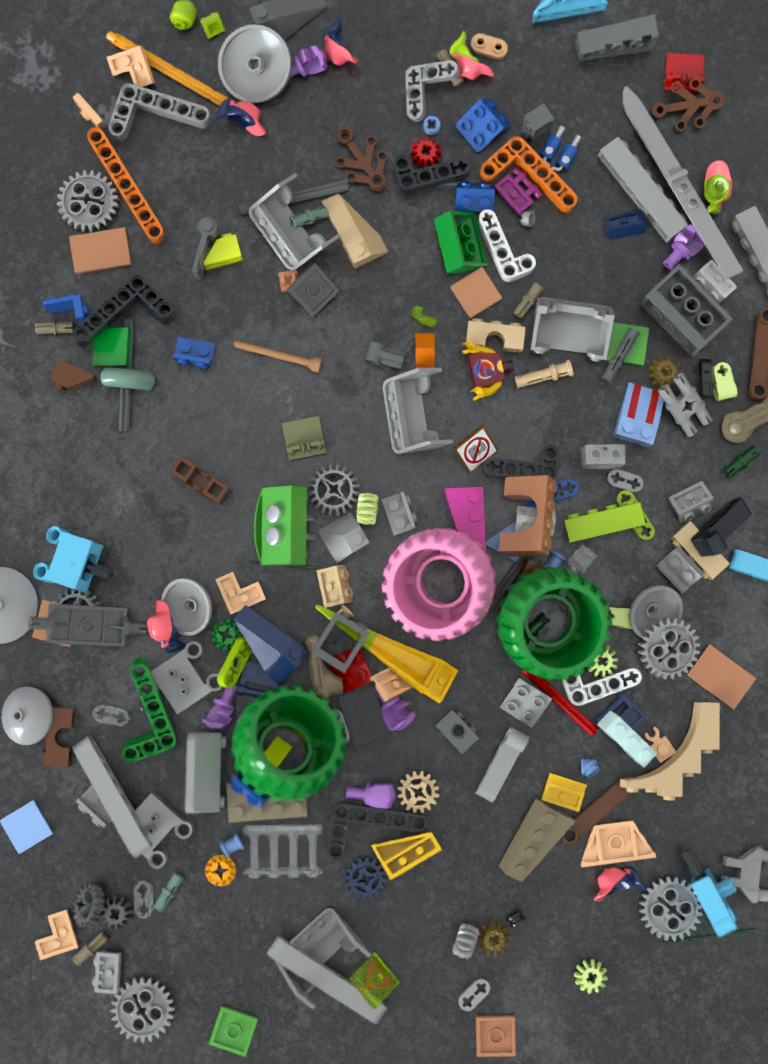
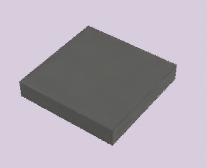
[287,263,340,317]

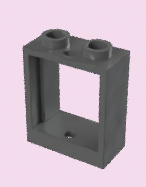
[311,611,369,673]

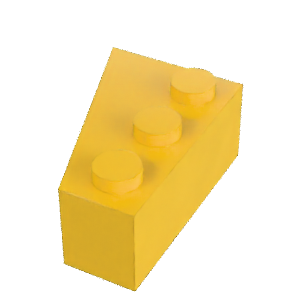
[371,832,442,880]

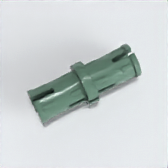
[289,205,329,229]
[153,872,185,912]

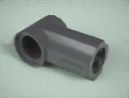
[365,342,405,370]

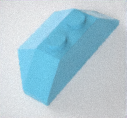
[532,0,608,23]

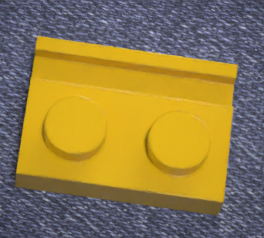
[541,773,587,812]

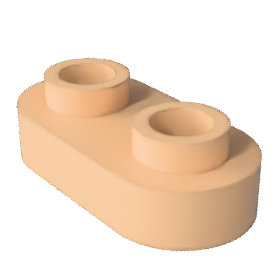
[471,34,508,60]

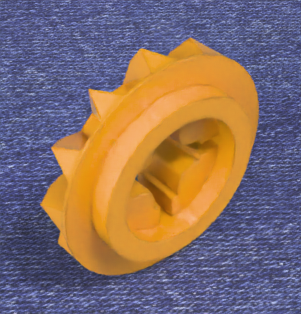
[205,855,236,887]

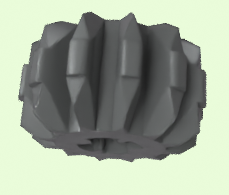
[100,896,133,930]

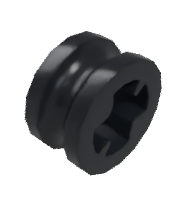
[506,910,526,928]

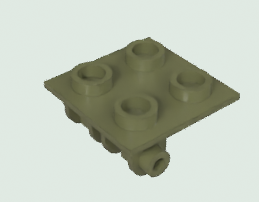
[282,416,326,460]

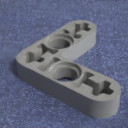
[406,60,460,122]

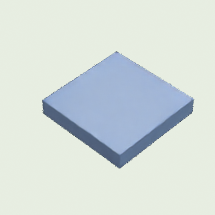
[0,800,54,854]

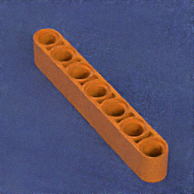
[87,127,165,244]

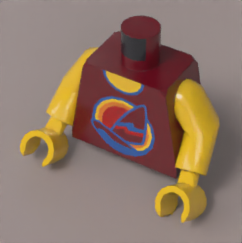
[462,341,514,401]

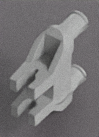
[720,846,768,904]

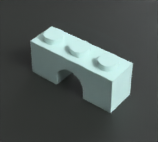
[597,711,657,768]

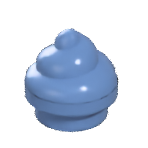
[581,758,600,778]

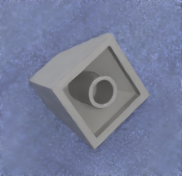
[318,512,370,563]

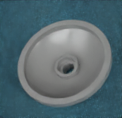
[161,578,212,636]
[629,585,683,637]
[1,687,53,745]

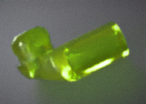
[411,305,437,327]

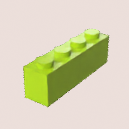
[564,500,646,543]

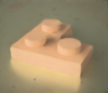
[107,45,155,87]
[215,572,266,615]
[35,909,79,960]

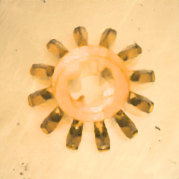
[649,356,681,388]
[477,922,510,956]

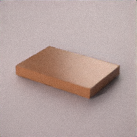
[69,227,132,274]
[686,644,756,710]

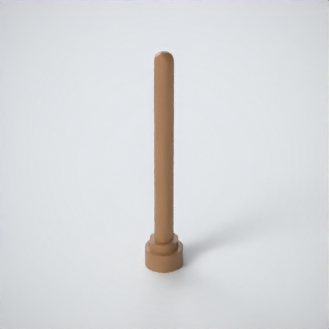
[233,340,323,373]

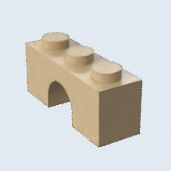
[465,319,525,353]
[670,521,730,580]

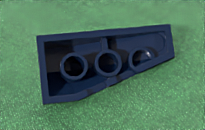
[233,605,308,685]

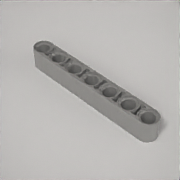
[72,735,153,858]
[267,936,388,1025]

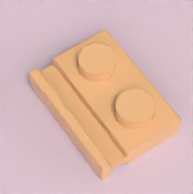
[370,668,413,702]

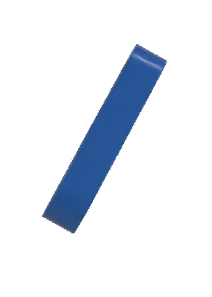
[524,479,578,507]

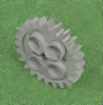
[57,170,119,232]
[638,617,700,680]
[639,876,703,941]
[110,976,175,1043]

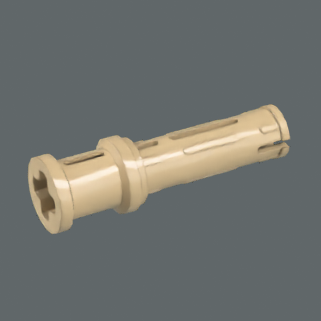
[514,360,573,388]

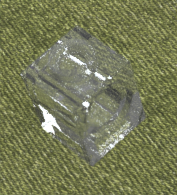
[566,544,597,574]

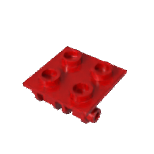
[664,53,705,92]
[328,647,374,694]

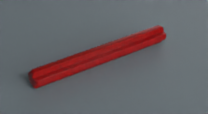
[522,670,598,736]

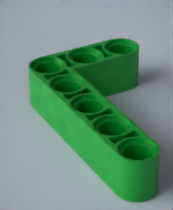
[122,658,176,763]

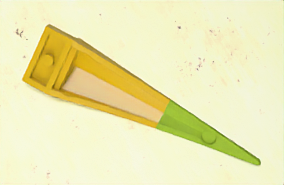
[315,605,458,703]

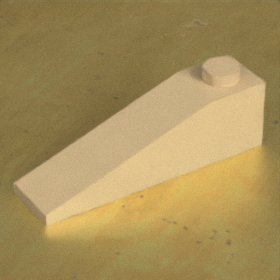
[322,193,388,269]

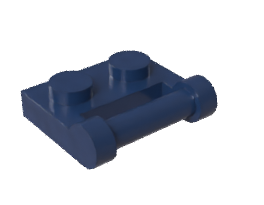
[237,661,279,697]
[595,691,647,730]

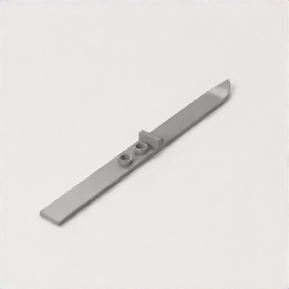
[623,86,743,280]

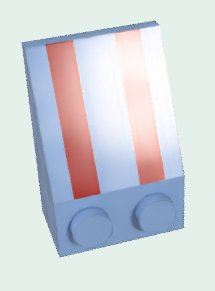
[613,382,664,447]

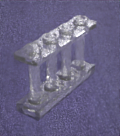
[244,824,323,878]

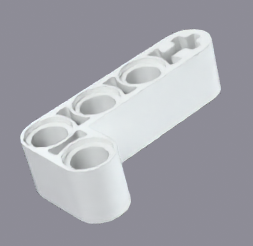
[478,209,536,282]
[561,668,642,706]

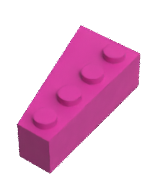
[444,487,486,554]

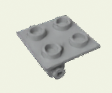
[500,678,552,728]

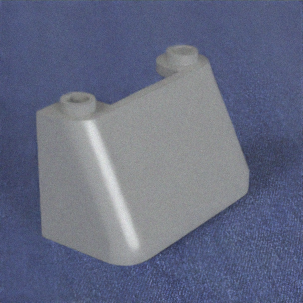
[530,297,614,362]

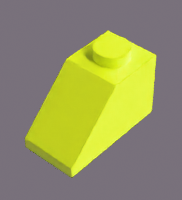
[204,233,243,270]
[264,736,292,768]

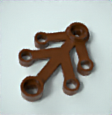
[651,78,725,131]
[335,127,388,192]

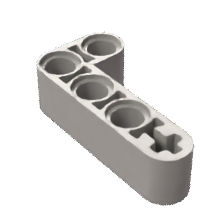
[475,727,530,803]

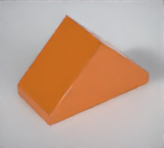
[415,333,435,369]

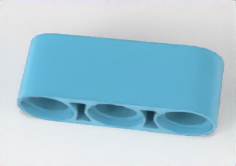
[729,549,768,582]

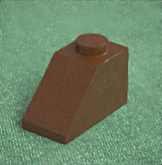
[50,359,97,391]

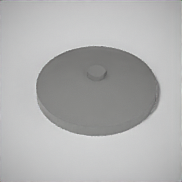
[218,24,292,103]
[0,567,39,644]

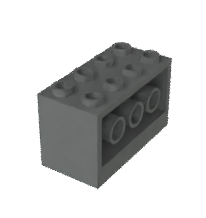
[640,264,733,358]

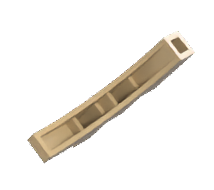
[620,702,720,800]

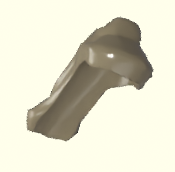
[721,395,768,443]
[302,634,344,699]

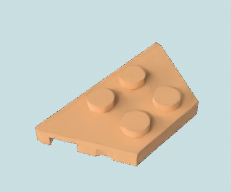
[580,820,656,867]

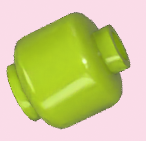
[170,0,197,29]

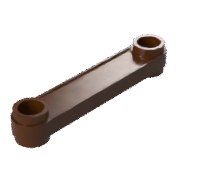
[748,308,768,401]
[561,776,633,844]

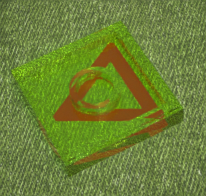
[348,952,400,1009]

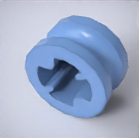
[423,116,440,135]

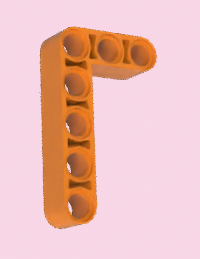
[479,136,578,213]

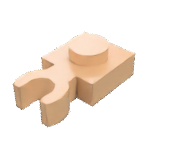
[644,727,676,763]

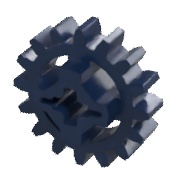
[344,856,387,900]

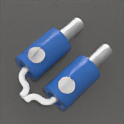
[539,126,582,171]

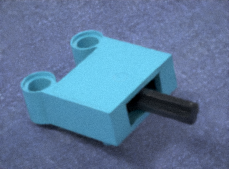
[33,526,114,593]
[682,849,738,937]

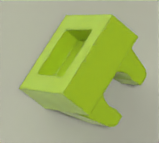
[200,12,225,39]

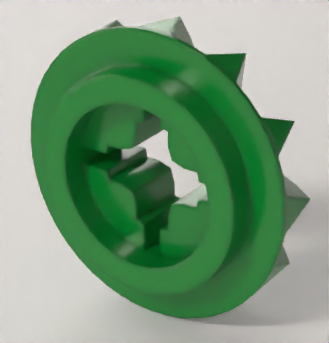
[211,620,242,650]

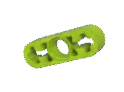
[616,490,655,541]
[217,637,252,688]

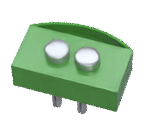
[254,486,317,566]

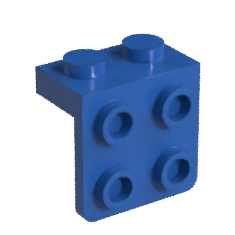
[456,98,512,152]
[42,293,92,323]

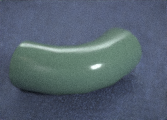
[101,367,155,390]

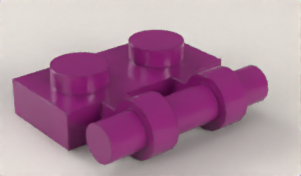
[494,167,543,216]

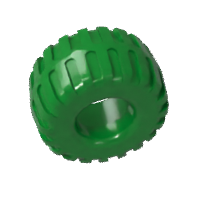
[496,567,612,680]
[231,685,347,803]

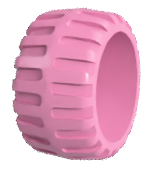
[382,528,496,641]

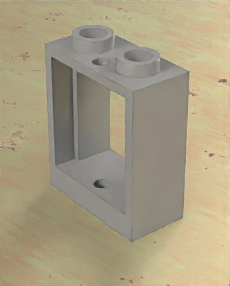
[580,444,625,470]

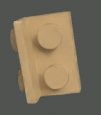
[316,565,353,608]

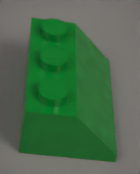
[434,211,488,273]

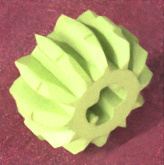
[356,493,379,525]
[588,646,618,678]
[574,959,608,994]

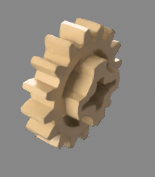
[397,771,439,813]

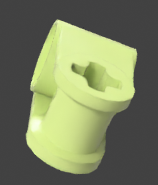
[712,362,737,401]
[607,607,632,629]

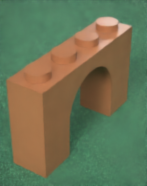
[498,475,557,556]

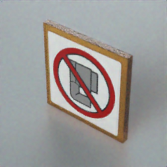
[453,424,499,474]

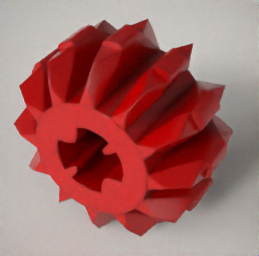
[410,136,442,168]

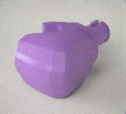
[290,45,327,77]
[663,224,705,270]
[202,686,238,732]
[373,688,416,731]
[346,783,397,809]

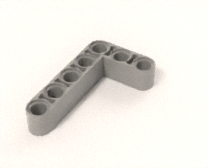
[109,84,211,141]

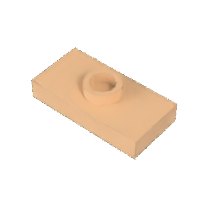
[73,93,105,130]

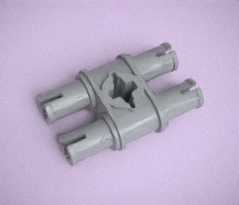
[658,373,713,437]

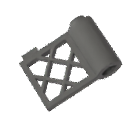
[192,217,220,281]

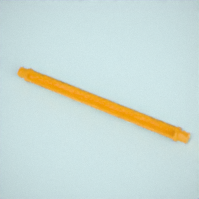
[106,31,229,106]

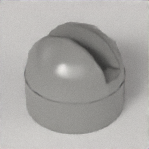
[520,211,535,227]

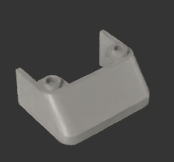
[249,173,340,270]
[383,368,453,454]
[185,731,226,813]
[275,908,371,1009]

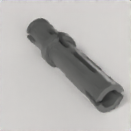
[601,328,640,383]

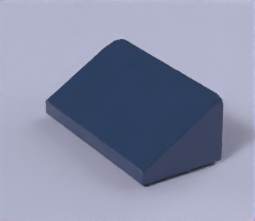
[604,210,646,240]

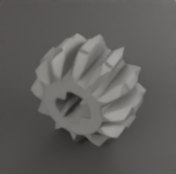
[452,923,479,959]

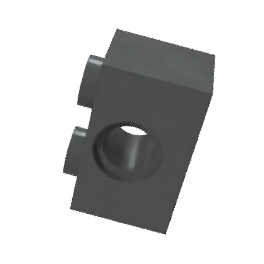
[521,103,554,143]
[435,709,479,754]

